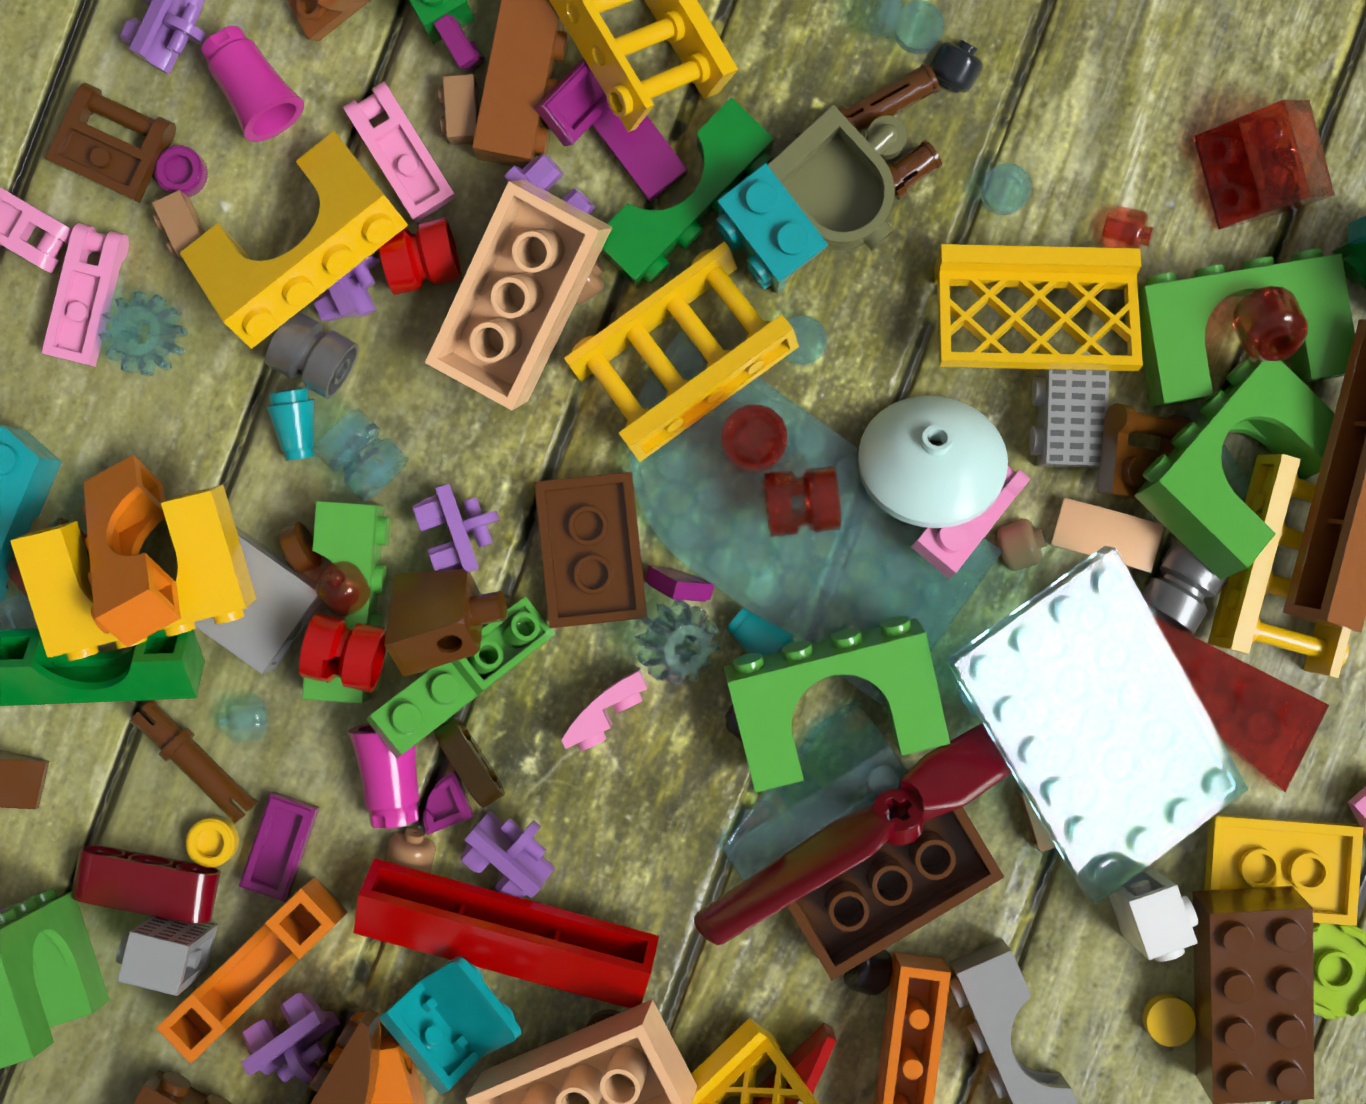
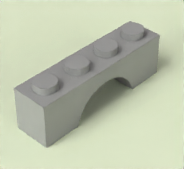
[949,939,1078,1104]

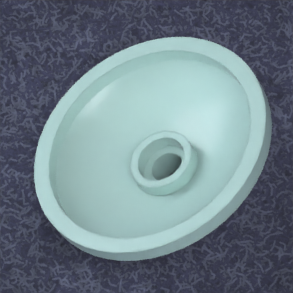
[858,395,1008,528]

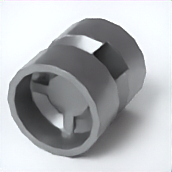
[265,311,359,399]
[1136,542,1230,634]

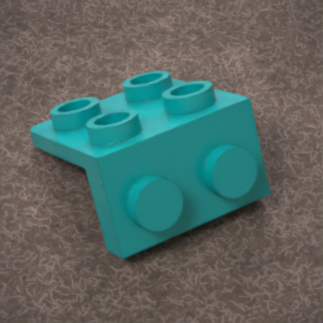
[716,163,828,294]
[379,956,521,1095]

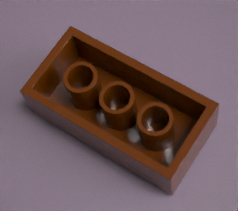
[787,807,1004,981]
[1192,886,1314,1104]

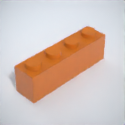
[874,952,951,1104]

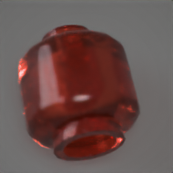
[1233,286,1308,361]

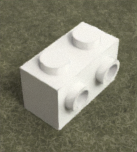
[1104,866,1198,962]

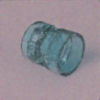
[314,408,409,502]

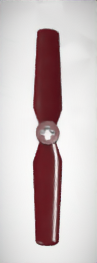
[694,681,1089,945]

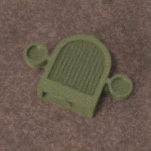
[768,104,907,251]

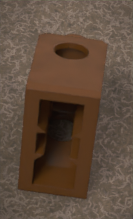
[384,569,507,677]

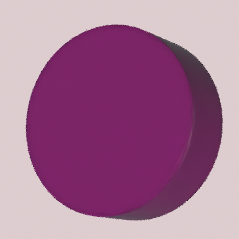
[155,146,208,197]

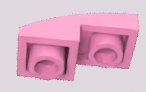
[561,668,648,751]

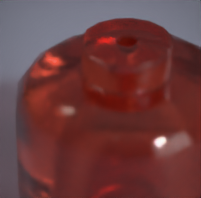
[1101,206,1154,251]
[315,561,371,616]

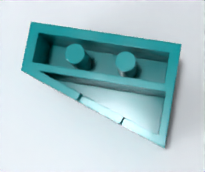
[0,425,62,602]

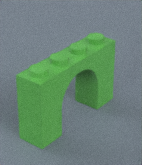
[1138,249,1355,408]
[1134,351,1334,580]
[723,616,950,793]
[0,888,110,1069]

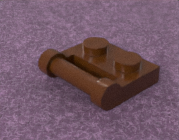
[45,82,176,203]
[1097,403,1192,499]

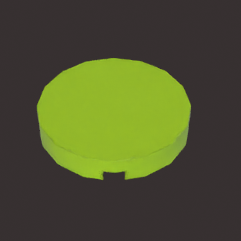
[1313,923,1366,1019]

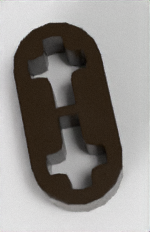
[434,716,505,808]

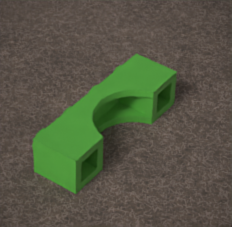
[302,501,391,703]

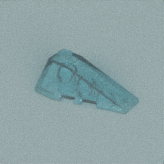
[722,699,908,881]

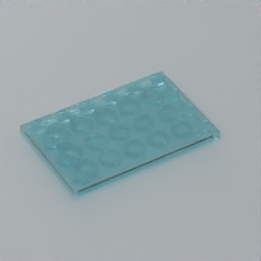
[945,545,1248,905]

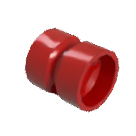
[379,217,462,295]
[299,613,387,693]

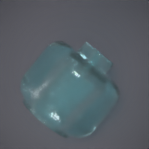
[218,693,269,744]

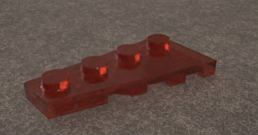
[1130,616,1329,793]

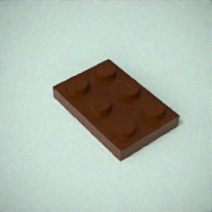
[534,472,648,628]

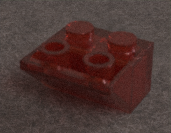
[1193,99,1335,230]

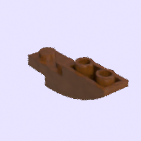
[309,1008,380,1104]

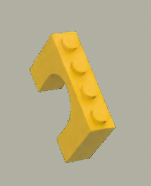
[180,131,408,349]
[10,484,257,661]

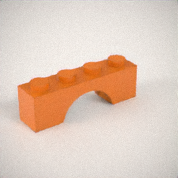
[82,454,181,647]
[156,877,348,1064]

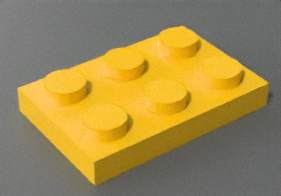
[1204,813,1364,926]

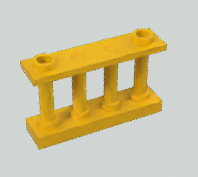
[549,0,739,132]
[564,242,799,463]
[1207,454,1351,678]

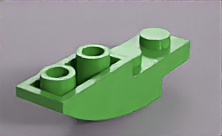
[366,596,555,759]

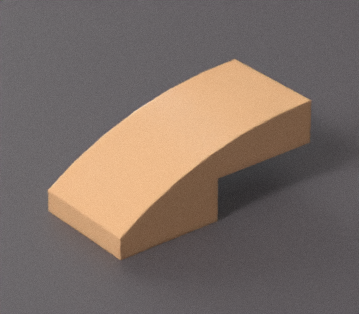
[1051,498,1165,573]

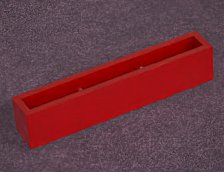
[353,858,659,1009]

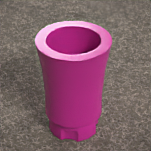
[201,26,304,142]
[348,723,420,829]

